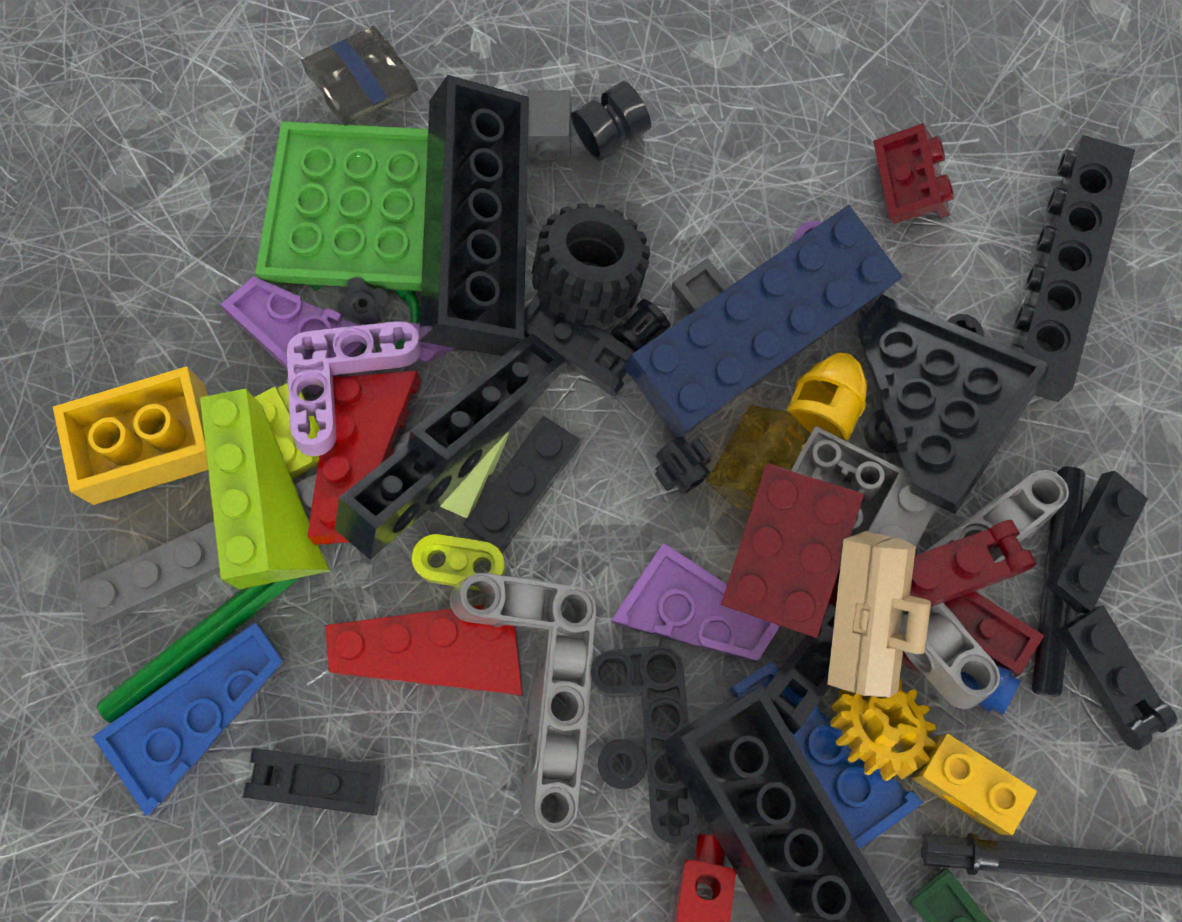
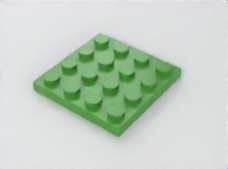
[255,121,428,291]

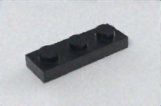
[463,415,581,553]
[1044,470,1148,614]

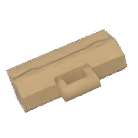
[827,531,931,697]

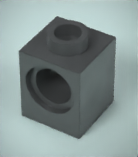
[527,90,572,161]

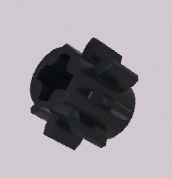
[655,436,712,494]

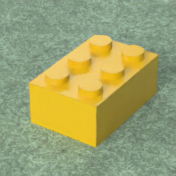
[53,366,208,505]

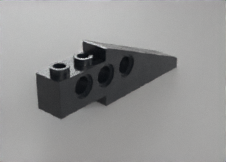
[335,333,567,560]

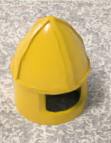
[783,352,867,443]

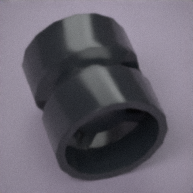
[571,81,652,161]

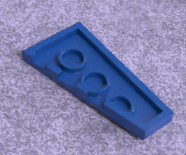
[92,622,285,817]
[729,661,924,849]

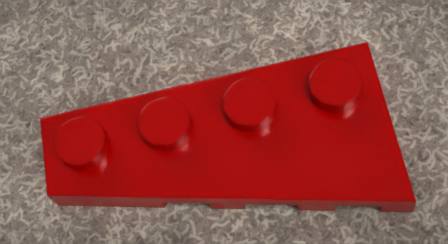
[307,371,421,545]
[325,604,524,697]

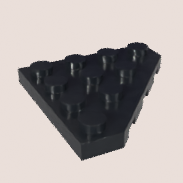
[858,294,1050,514]

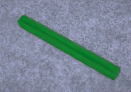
[96,578,298,723]

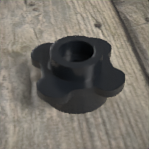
[337,277,389,325]

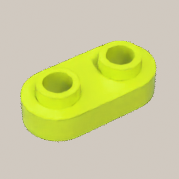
[412,534,506,591]

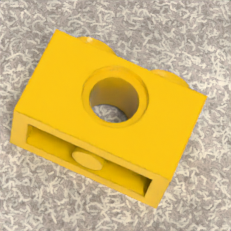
[910,733,1037,835]

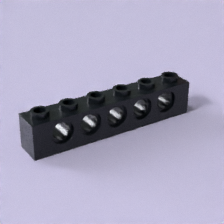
[1010,135,1135,402]

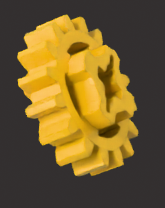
[830,679,936,781]

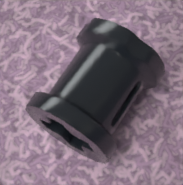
[611,299,670,352]

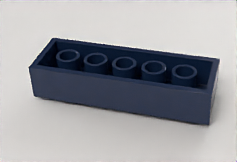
[624,205,903,438]

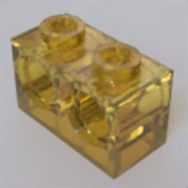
[706,405,811,510]

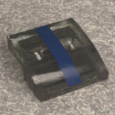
[301,26,418,126]

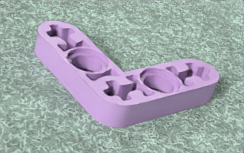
[287,321,421,456]

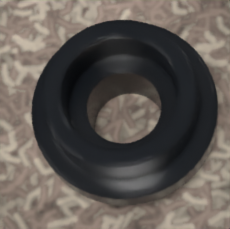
[598,739,646,789]

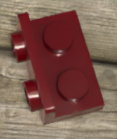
[873,123,954,224]

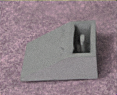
[791,426,937,546]

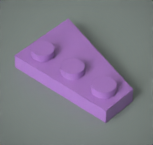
[220,276,367,395]
[611,543,780,663]

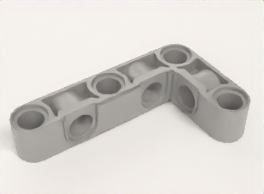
[900,470,1069,709]
[450,573,596,831]

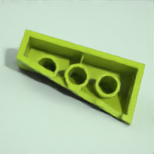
[200,388,331,589]

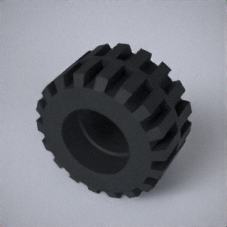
[532,203,650,325]

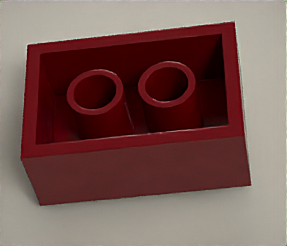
[721,463,864,638]

